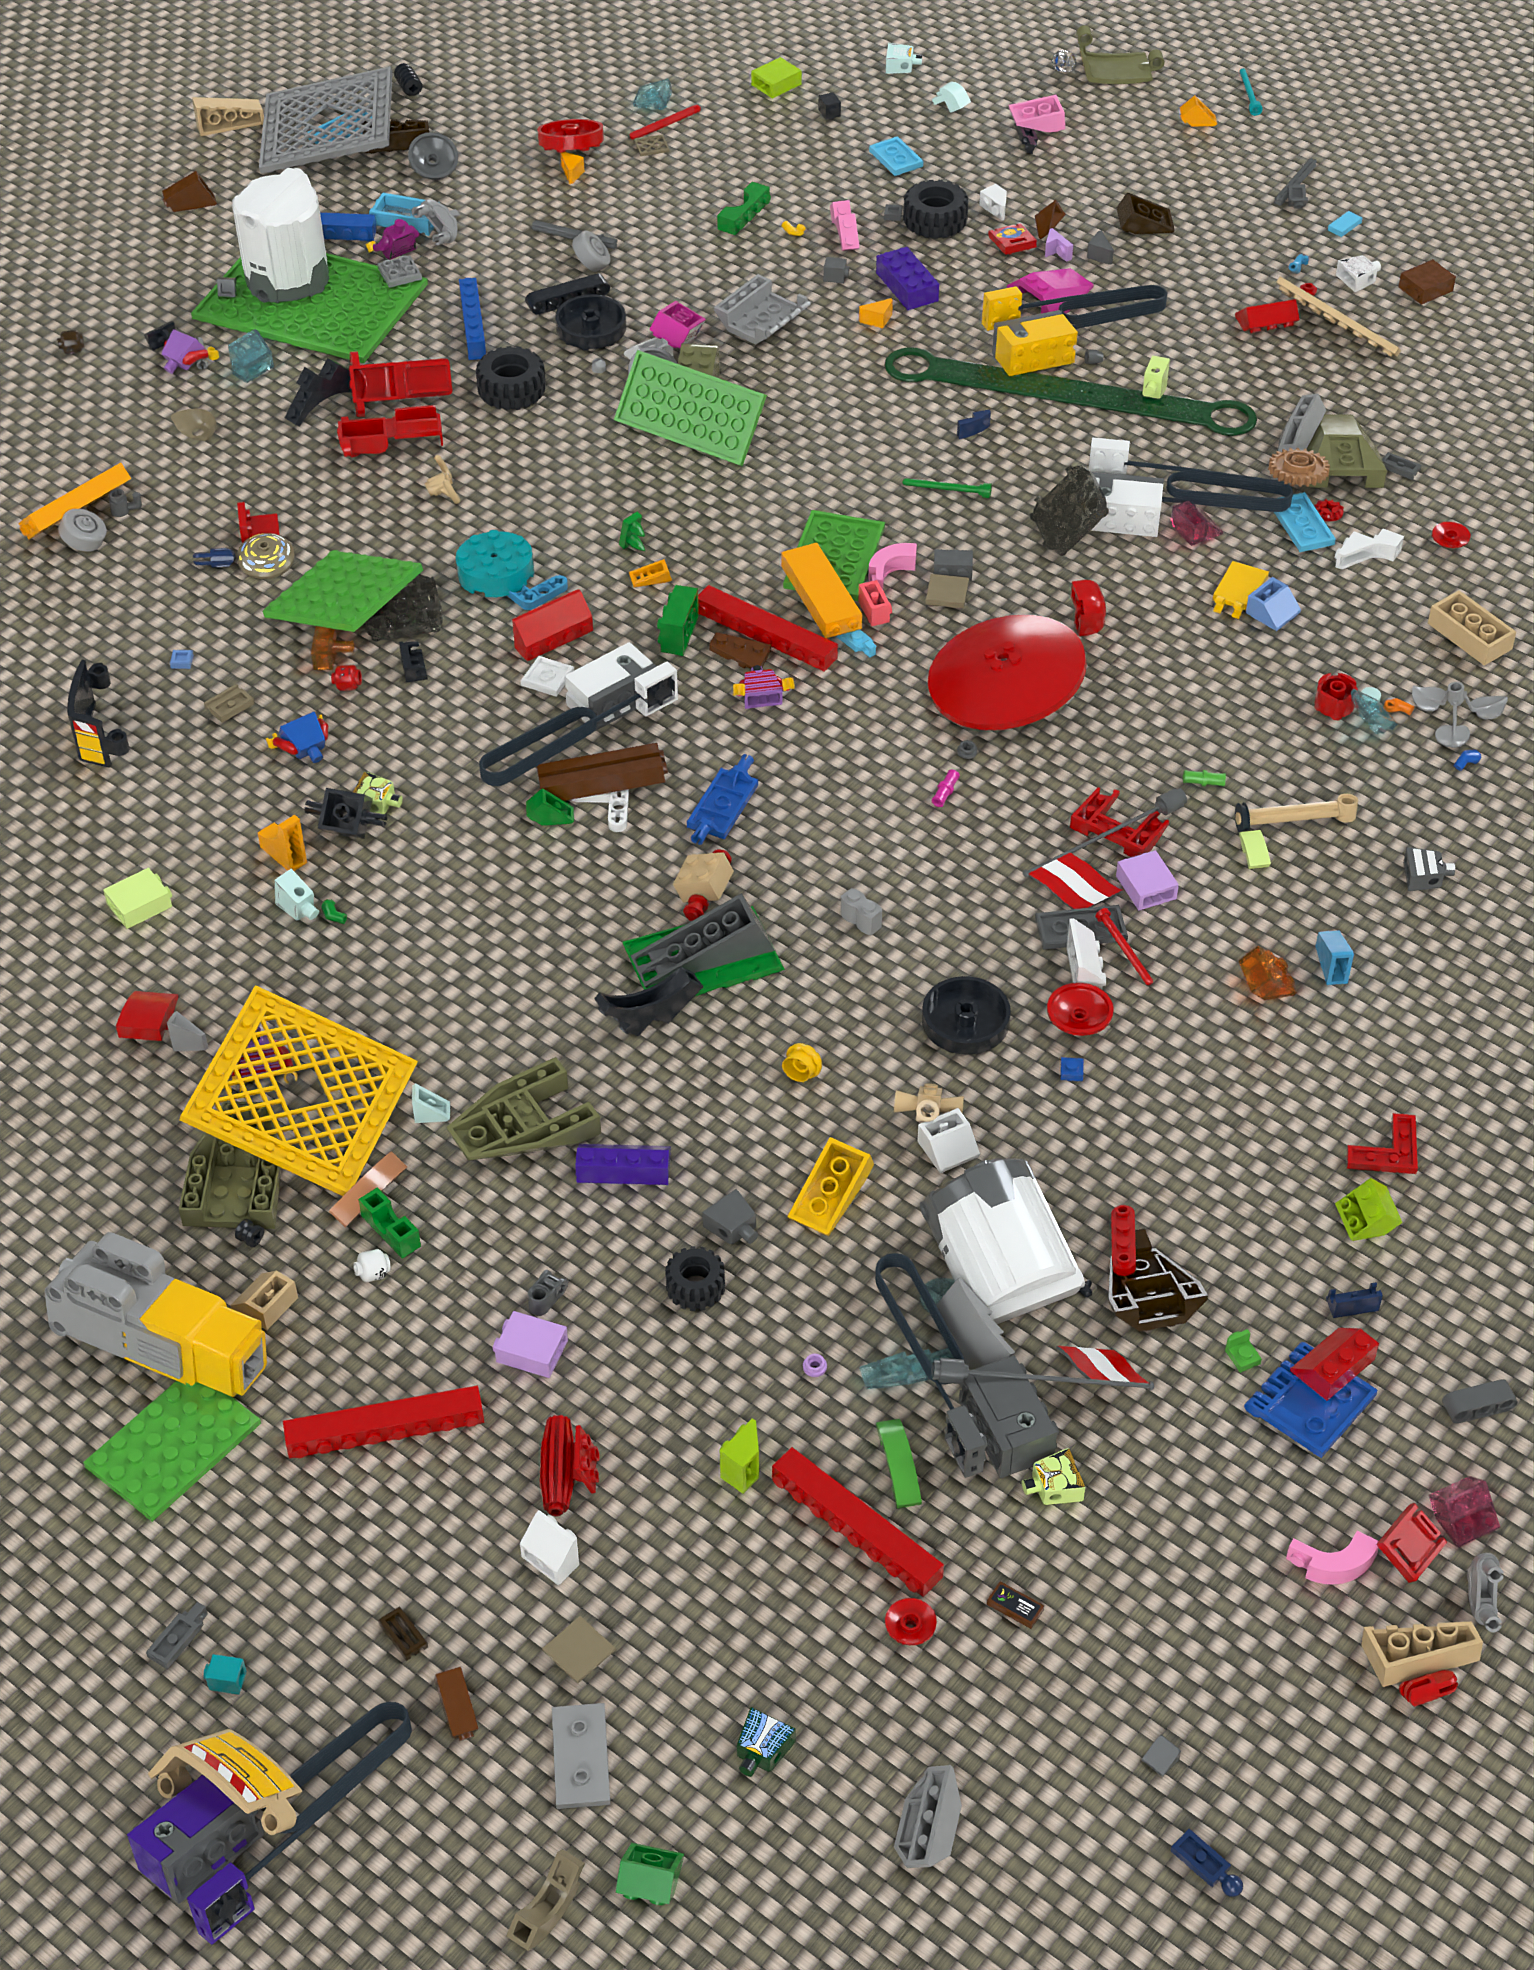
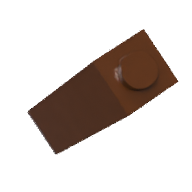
[162,171,217,212]
[434,1666,479,1741]

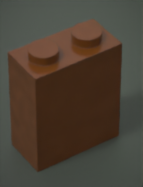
[1398,259,1456,305]

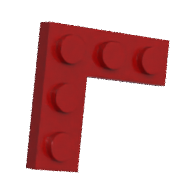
[1346,1113,1418,1174]

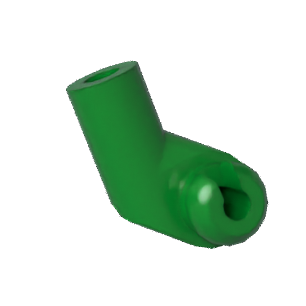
[321,899,347,924]

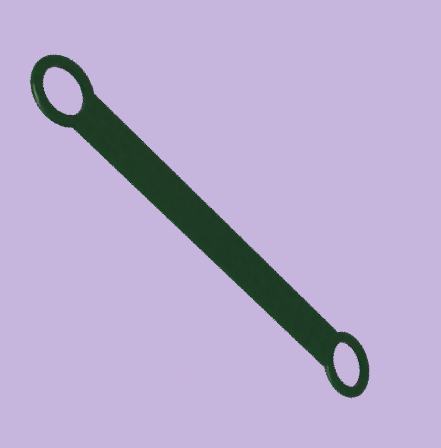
[884,347,1257,436]

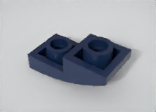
[957,409,991,439]

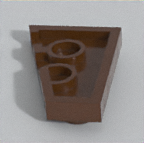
[709,632,771,669]

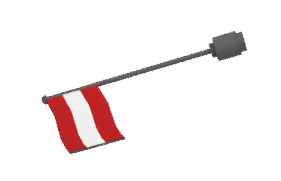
[1023,788,1187,909]
[931,1346,1155,1391]

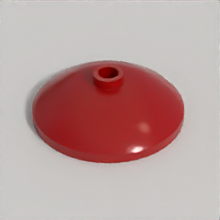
[1047,983,1114,1036]

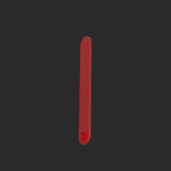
[629,105,701,139]

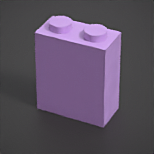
[1116,850,1179,911]
[493,1311,568,1378]

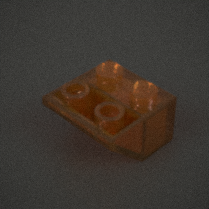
[1238,946,1297,1000]

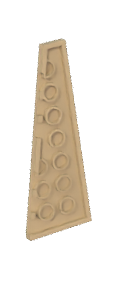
[1276,276,1401,357]

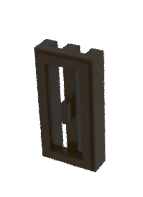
[378,1606,428,1661]

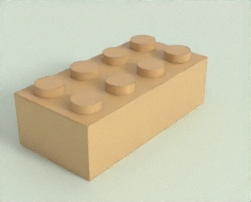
[1428,590,1516,666]

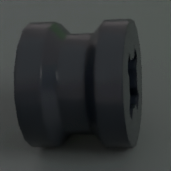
[235,1219,264,1248]

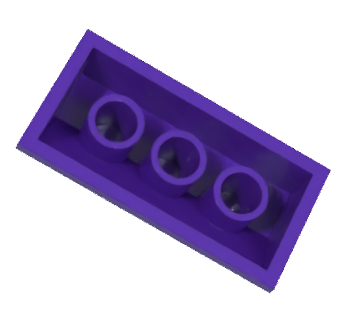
[575,1144,671,1185]

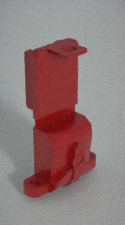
[349,351,453,417]
[337,405,443,458]

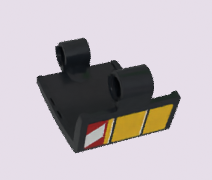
[67,659,130,768]

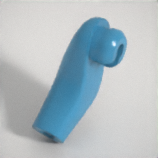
[1289,254,1309,274]

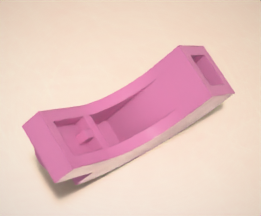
[868,543,917,590]
[1286,1531,1379,1585]

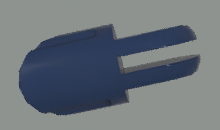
[193,548,236,568]

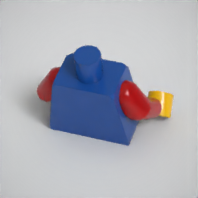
[266,712,329,763]

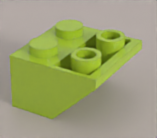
[1335,1178,1403,1241]
[719,1418,759,1494]

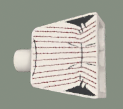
[1336,255,1381,292]

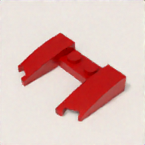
[1070,787,1169,857]

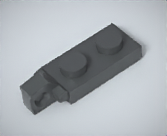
[146,1602,208,1670]

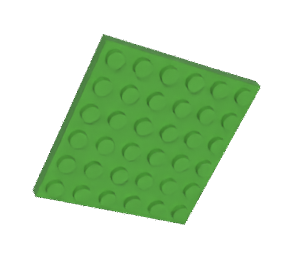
[263,550,423,632]

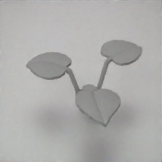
[1412,682,1508,748]

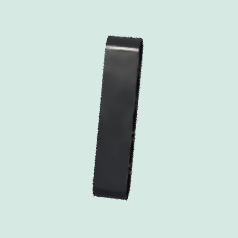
[525,273,610,315]

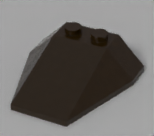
[1108,1248,1208,1332]

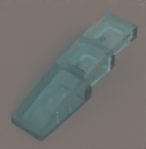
[859,1348,954,1389]

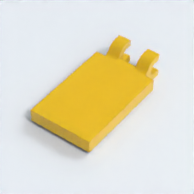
[1213,561,1269,619]

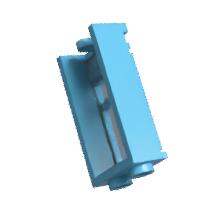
[369,193,440,236]

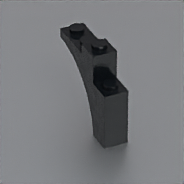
[284,358,352,427]
[594,966,703,1036]

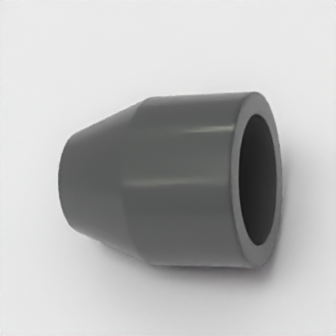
[1085,349,1104,364]

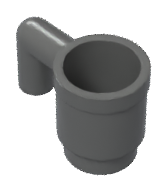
[108,489,142,517]

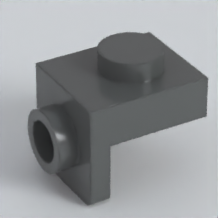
[1287,184,1308,209]

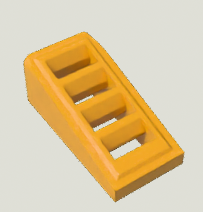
[629,559,672,588]

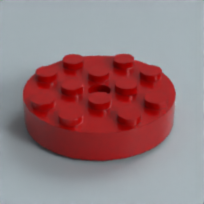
[537,119,604,153]

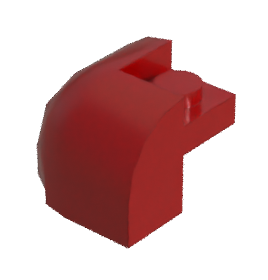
[1071,580,1106,636]

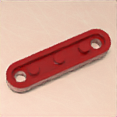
[1111,1205,1136,1276]

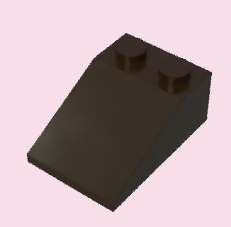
[1116,192,1175,234]

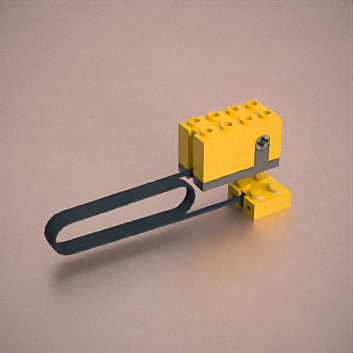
[982,285,1168,376]

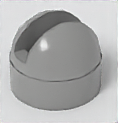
[592,358,606,373]

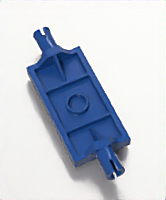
[687,754,758,845]

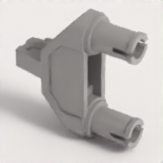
[412,200,460,245]
[1467,1553,1504,1633]

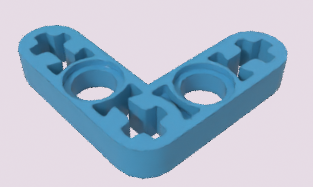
[507,575,568,610]

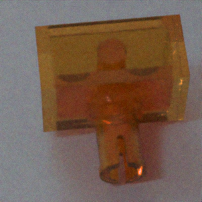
[311,626,355,670]

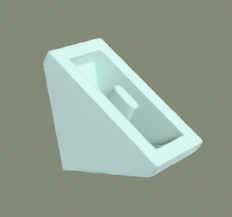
[412,1083,450,1123]

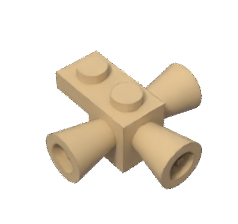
[894,1084,964,1122]

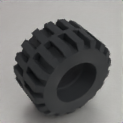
[665,1246,725,1311]

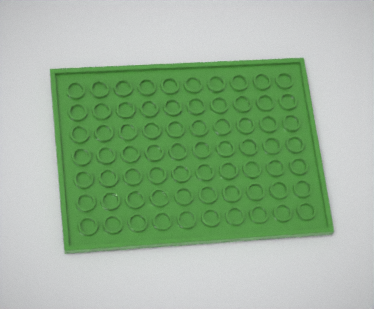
[191,253,428,363]

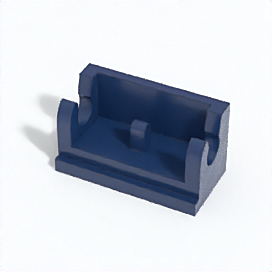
[1326,1282,1383,1318]

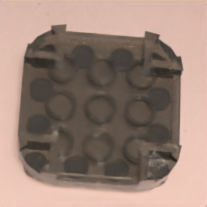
[1030,465,1109,556]
[364,573,443,642]

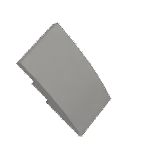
[936,1278,1015,1370]

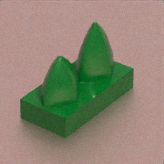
[619,512,645,551]

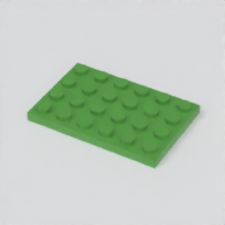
[783,510,885,601]
[83,1381,261,1522]

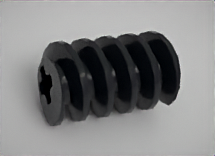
[394,63,423,96]

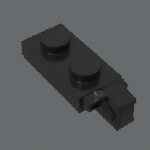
[1014,123,1038,154]

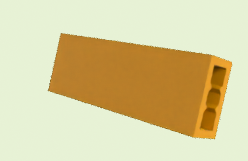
[18,463,131,539]
[781,543,862,638]

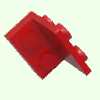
[237,502,280,543]

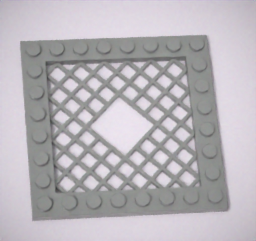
[259,66,392,173]

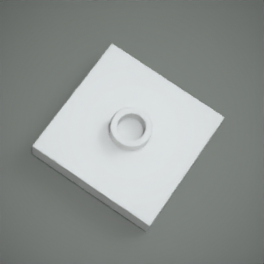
[521,656,574,697]

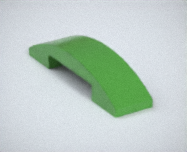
[876,1419,922,1509]

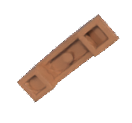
[329,1151,407,1228]

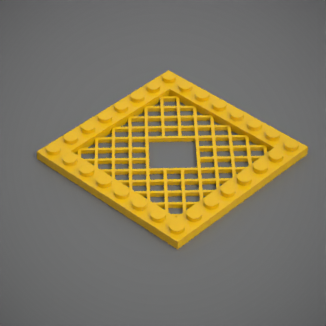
[179,985,418,1196]

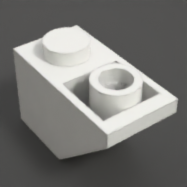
[980,184,1007,221]

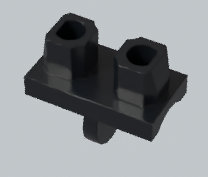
[144,321,176,351]

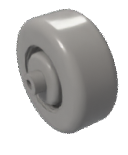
[572,230,610,272]
[58,509,107,552]

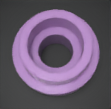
[803,1354,827,1377]

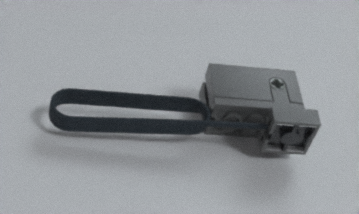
[875,1253,1059,1478]

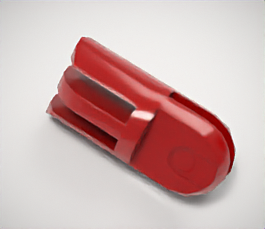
[1399,1670,1458,1707]

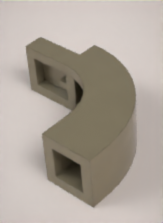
[506,1849,585,1951]

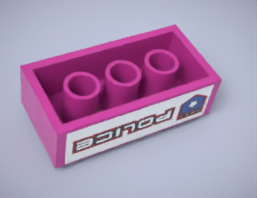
[649,301,706,348]

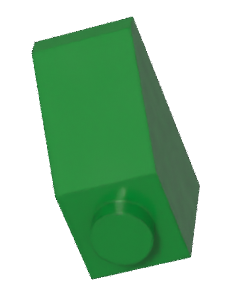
[526,788,574,826]

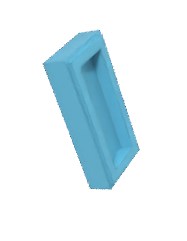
[1328,211,1362,237]

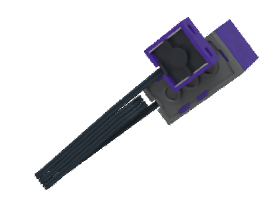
[127,1702,412,1945]

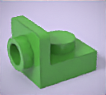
[1225,1329,1262,1373]

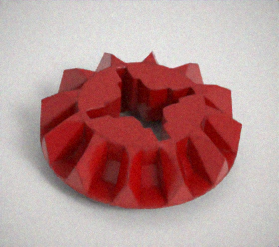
[1314,499,1344,521]

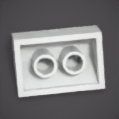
[1067,919,1106,990]

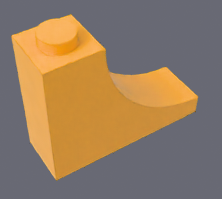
[258,815,307,871]

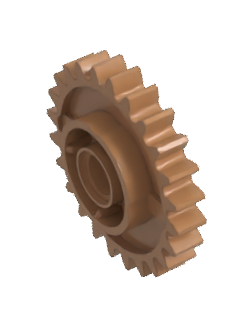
[1268,448,1330,487]

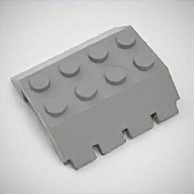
[714,274,811,345]

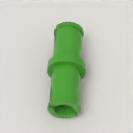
[1183,770,1226,786]

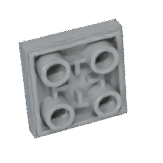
[377,255,422,288]

